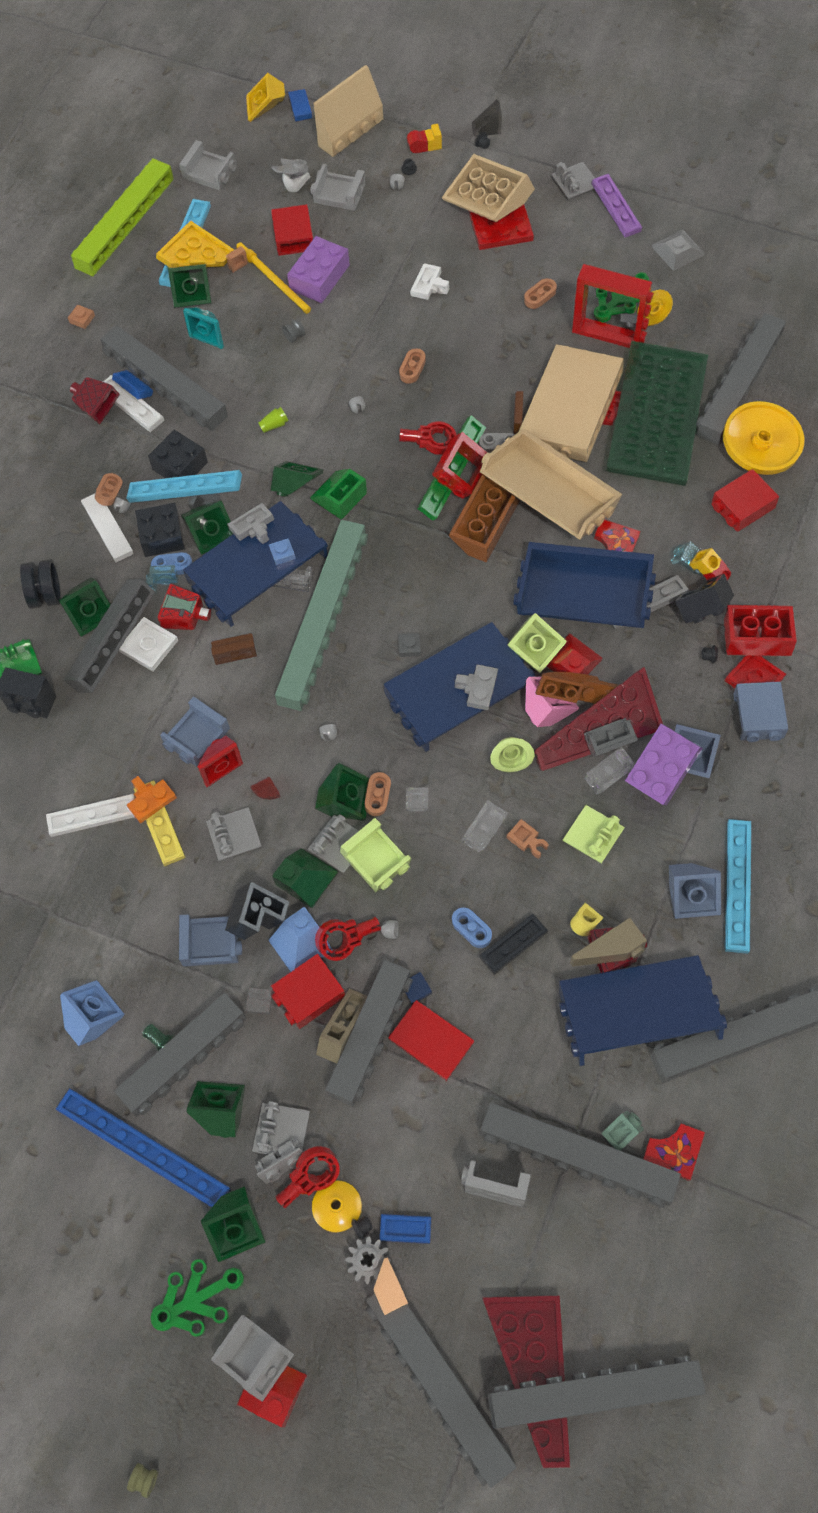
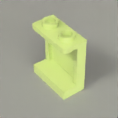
[340,818,411,892]

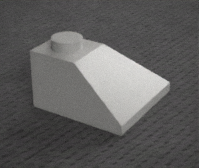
[652,229,704,271]

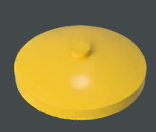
[723,401,804,475]

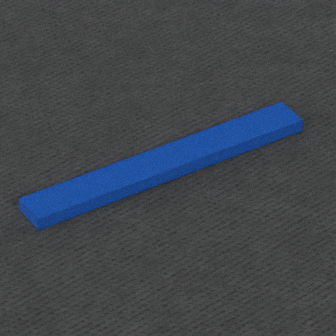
[56,1088,231,1207]

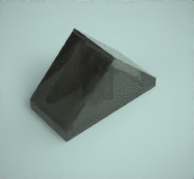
[472,99,502,137]

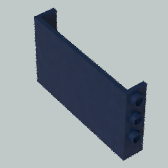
[183,501,328,627]
[514,542,656,628]
[384,622,536,752]
[559,955,727,1066]

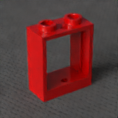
[432,432,488,499]

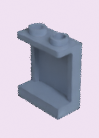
[733,682,788,742]
[160,697,230,767]
[179,915,242,967]

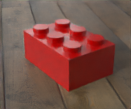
[724,605,797,656]

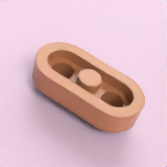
[524,279,557,309]
[399,349,426,384]
[95,473,123,506]
[365,772,391,816]

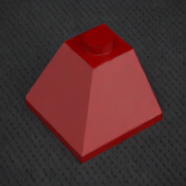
[547,634,603,675]
[197,736,243,788]
[237,1366,307,1428]

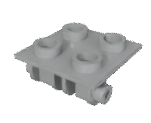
[551,162,595,199]
[206,807,262,861]
[307,814,359,874]
[252,1102,310,1157]

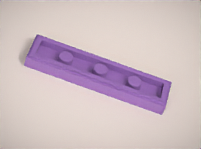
[592,174,642,237]

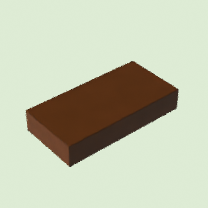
[513,391,523,435]

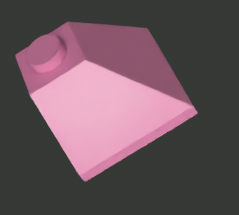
[525,677,579,727]

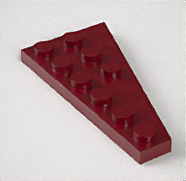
[534,667,663,771]
[482,1296,570,1468]

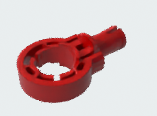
[399,421,457,455]
[315,917,381,961]
[275,1146,340,1209]

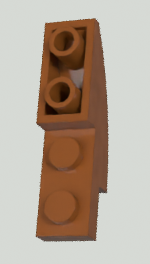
[535,672,618,704]

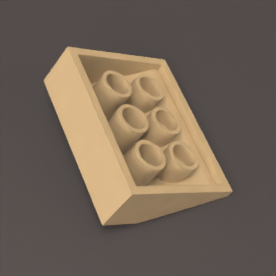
[314,65,383,157]
[442,154,535,222]

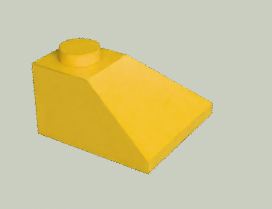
[246,73,285,122]

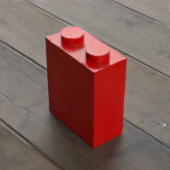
[271,204,313,256]
[711,469,779,532]
[271,954,345,1030]

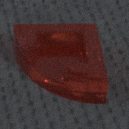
[250,776,281,800]

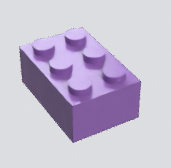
[287,236,350,303]
[625,724,703,805]

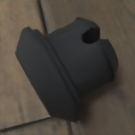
[475,132,490,149]
[401,158,417,175]
[702,645,718,664]
[351,1216,373,1239]

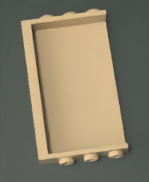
[519,344,624,462]
[480,429,622,540]

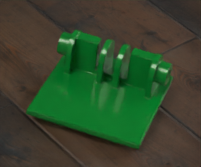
[0,639,42,678]

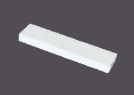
[103,375,164,432]
[81,494,134,563]
[46,794,135,837]

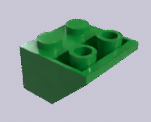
[310,469,367,520]

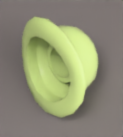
[490,737,535,772]

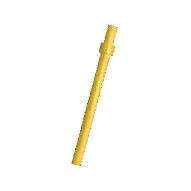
[236,242,311,314]

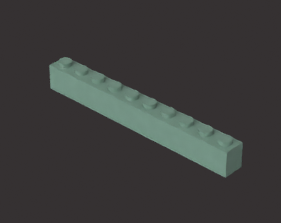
[275,520,368,711]

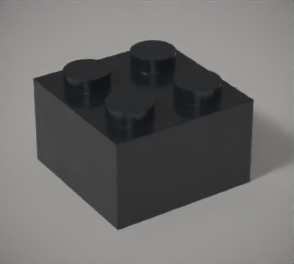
[148,429,208,478]
[135,503,185,557]
[0,667,56,719]

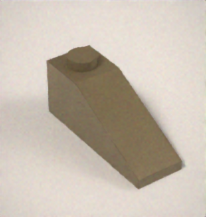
[570,918,647,967]
[316,988,368,1064]

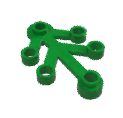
[594,272,649,322]
[151,1259,244,1337]

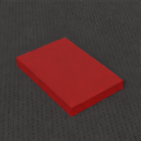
[388,1000,474,1081]

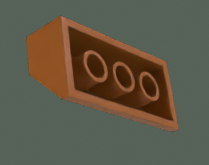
[449,474,521,563]

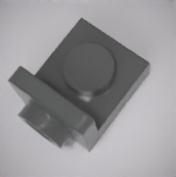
[188,493,221,510]

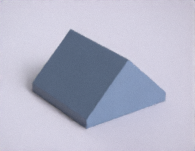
[675,724,721,778]

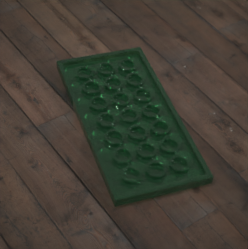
[606,341,708,486]

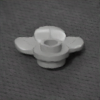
[272,158,308,175]

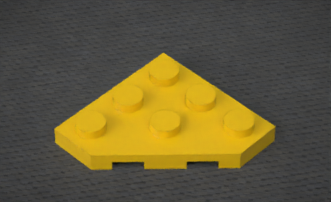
[156,221,234,268]

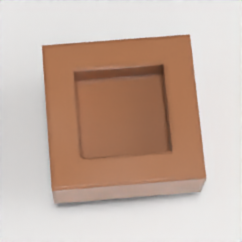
[226,246,248,273]
[68,304,95,329]

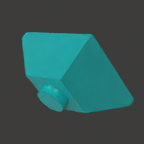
[183,308,224,349]

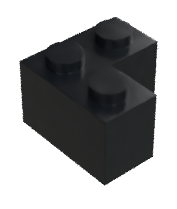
[675,573,734,624]
[225,882,289,940]

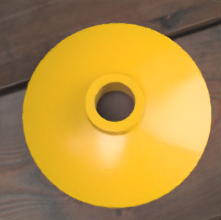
[637,290,673,326]
[312,1181,362,1233]

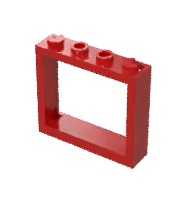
[572,264,654,350]

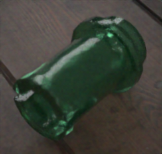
[142,1024,171,1051]

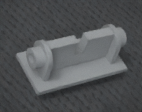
[255,1139,303,1184]

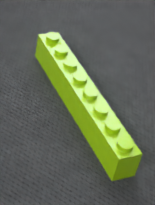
[71,158,174,276]

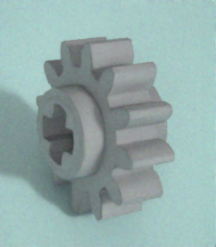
[345,1236,391,1285]

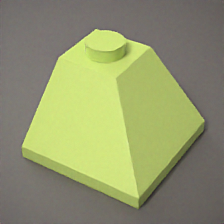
[508,613,567,674]

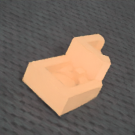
[374,1257,408,1315]

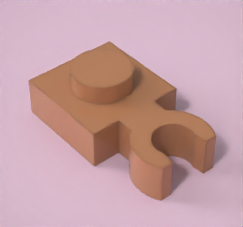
[507,819,548,858]

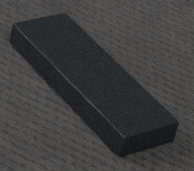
[479,913,548,975]

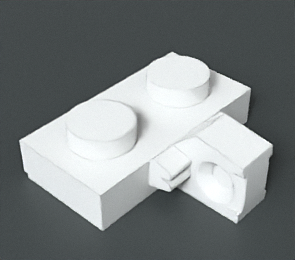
[410,263,450,300]

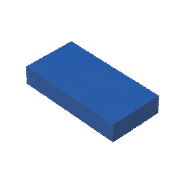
[288,89,312,121]
[112,370,153,400]
[380,1214,431,1244]

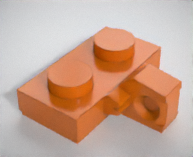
[127,776,177,824]

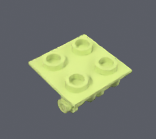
[563,805,625,864]

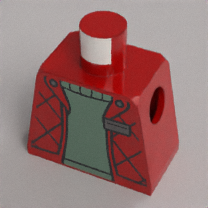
[157,584,211,630]

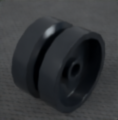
[20,559,61,609]

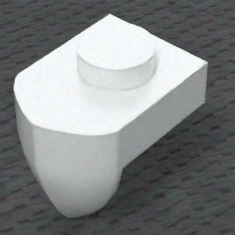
[282,172,311,192]

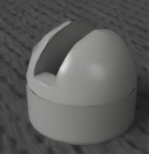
[390,174,405,190]
[348,396,365,414]
[113,497,131,514]
[319,724,337,742]
[381,920,399,939]

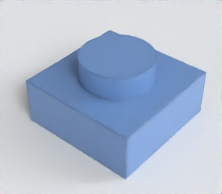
[269,538,296,565]

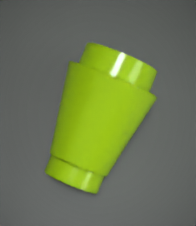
[258,407,288,433]

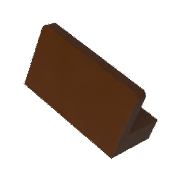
[211,633,257,665]

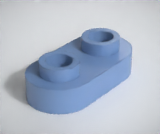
[151,552,193,577]
[452,908,492,948]

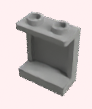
[179,140,237,190]
[311,164,366,211]
[461,1160,531,1208]
[211,1315,294,1402]

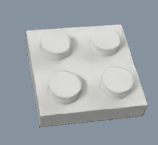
[119,617,178,672]

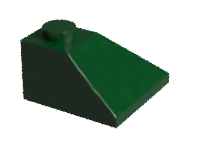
[168,263,211,308]
[271,461,324,496]
[181,500,233,555]
[59,577,110,637]
[315,763,370,821]
[272,848,338,908]
[186,1081,245,1138]
[201,1186,265,1263]

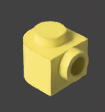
[570,903,603,936]

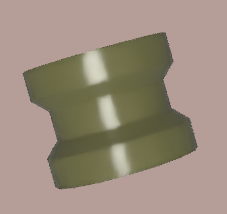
[127,1463,158,1498]

